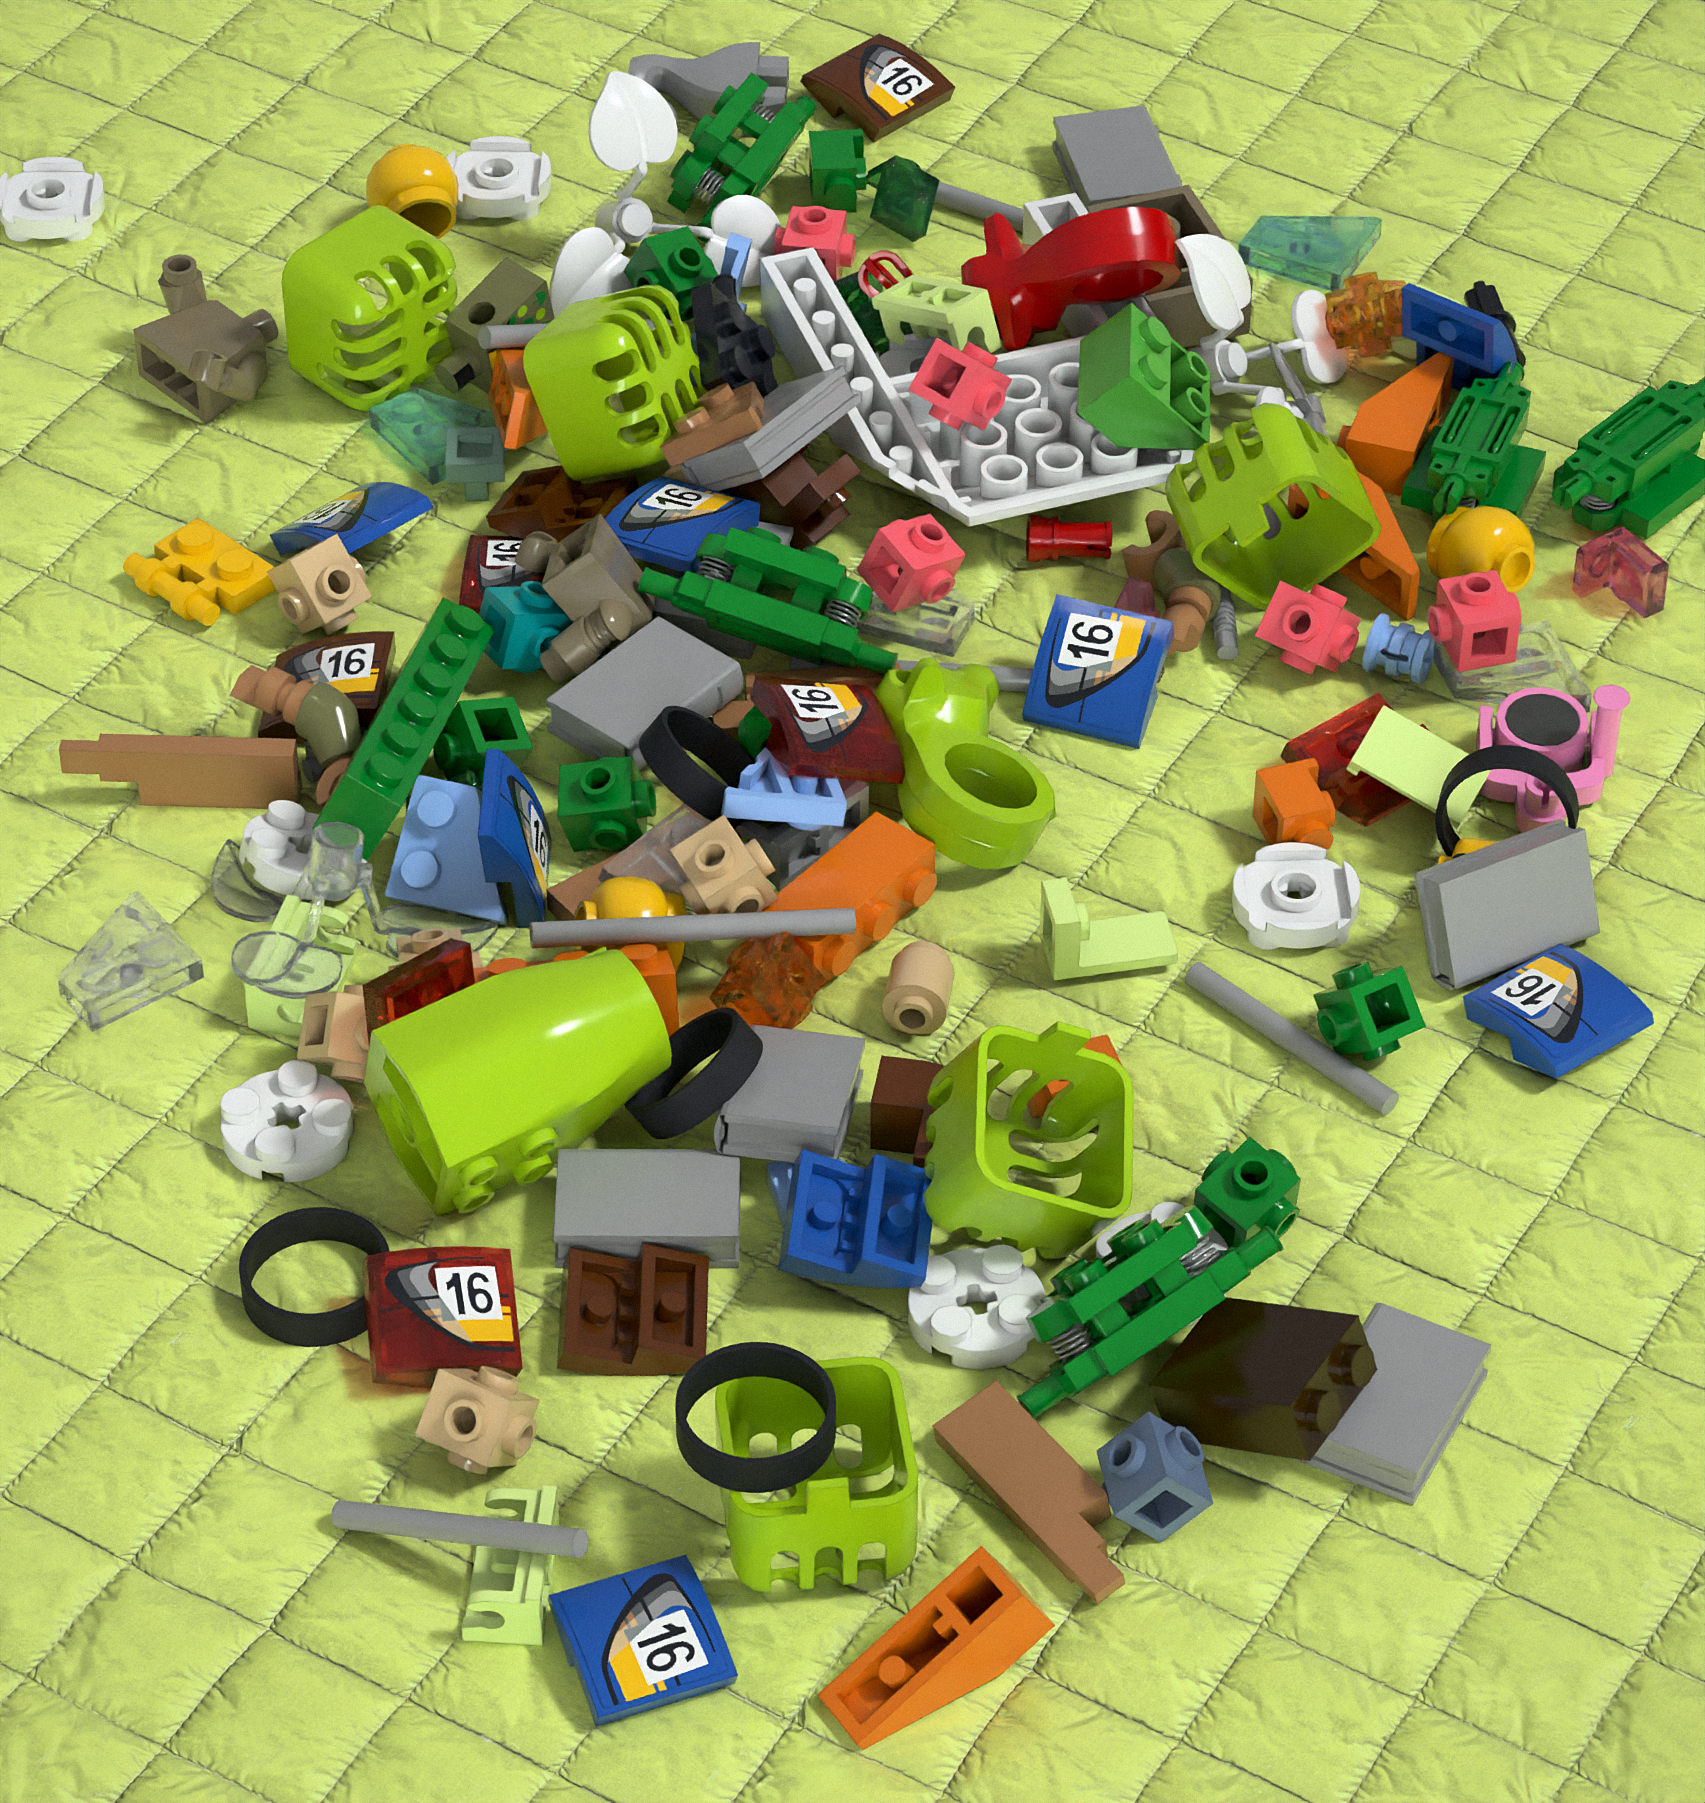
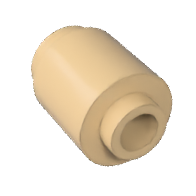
[882,941,955,1035]

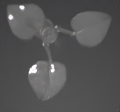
[211,822,499,999]

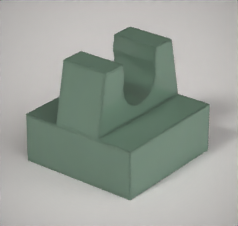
[445,427,506,501]

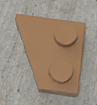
[660,381,764,467]

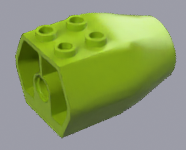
[363,947,672,1217]

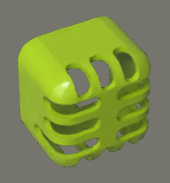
[281,205,458,412]
[523,285,708,481]
[1165,403,1381,610]
[924,1021,1134,1259]
[715,1356,918,1593]

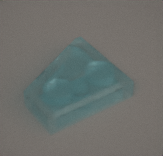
[1238,216,1382,293]
[369,388,513,485]

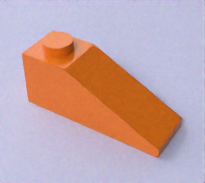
[488,347,548,450]
[1337,352,1454,496]
[1288,471,1420,621]
[818,1546,1055,1750]

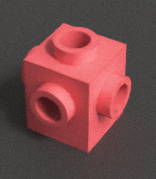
[774,206,856,289]
[908,338,1013,431]
[856,514,966,612]
[1428,570,1521,672]
[1255,581,1361,675]

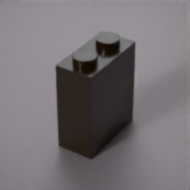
[1148,1297,1378,1461]

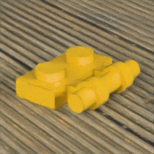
[123,518,276,626]

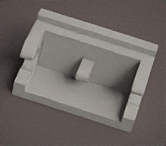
[735,767,869,892]

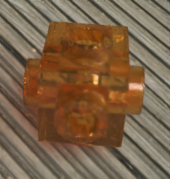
[1325,272,1407,358]
[709,931,825,1029]

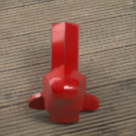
[961,207,1182,352]

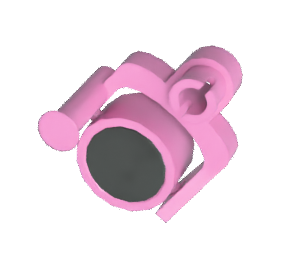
[1476,685,1631,833]

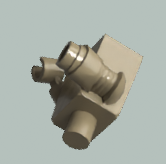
[134,255,278,423]
[515,514,656,684]

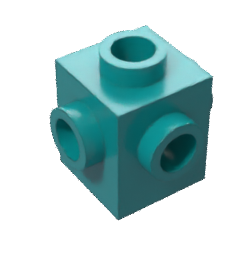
[479,581,574,673]

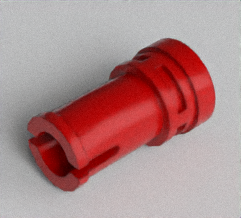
[1026,514,1112,562]

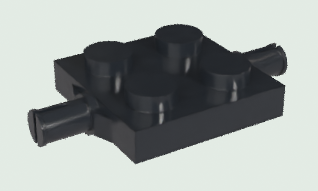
[691,274,778,398]

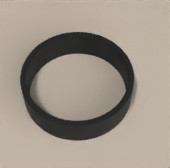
[639,706,756,829]
[1435,745,1579,857]
[624,1007,763,1140]
[239,1207,392,1347]
[675,1342,836,1493]

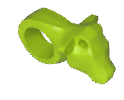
[864,657,1056,869]

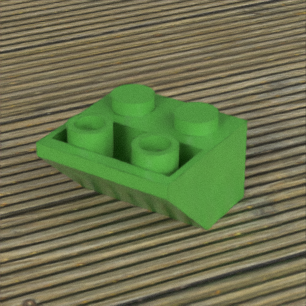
[1077,303,1211,450]

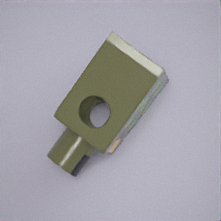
[434,257,554,394]

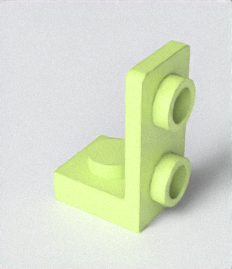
[1039,877,1178,980]

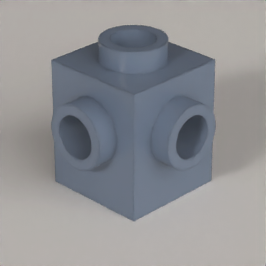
[1096,1412,1214,1542]

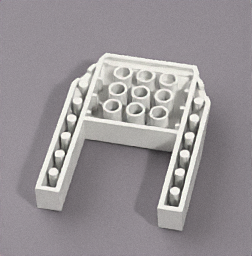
[760,193,1194,526]

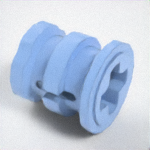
[1362,613,1438,684]

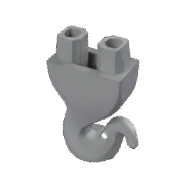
[629,42,789,137]

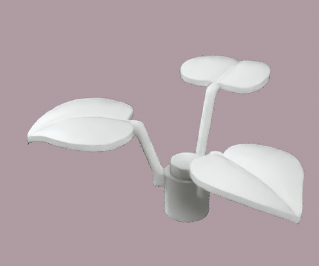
[549,71,781,318]
[1175,234,1348,434]

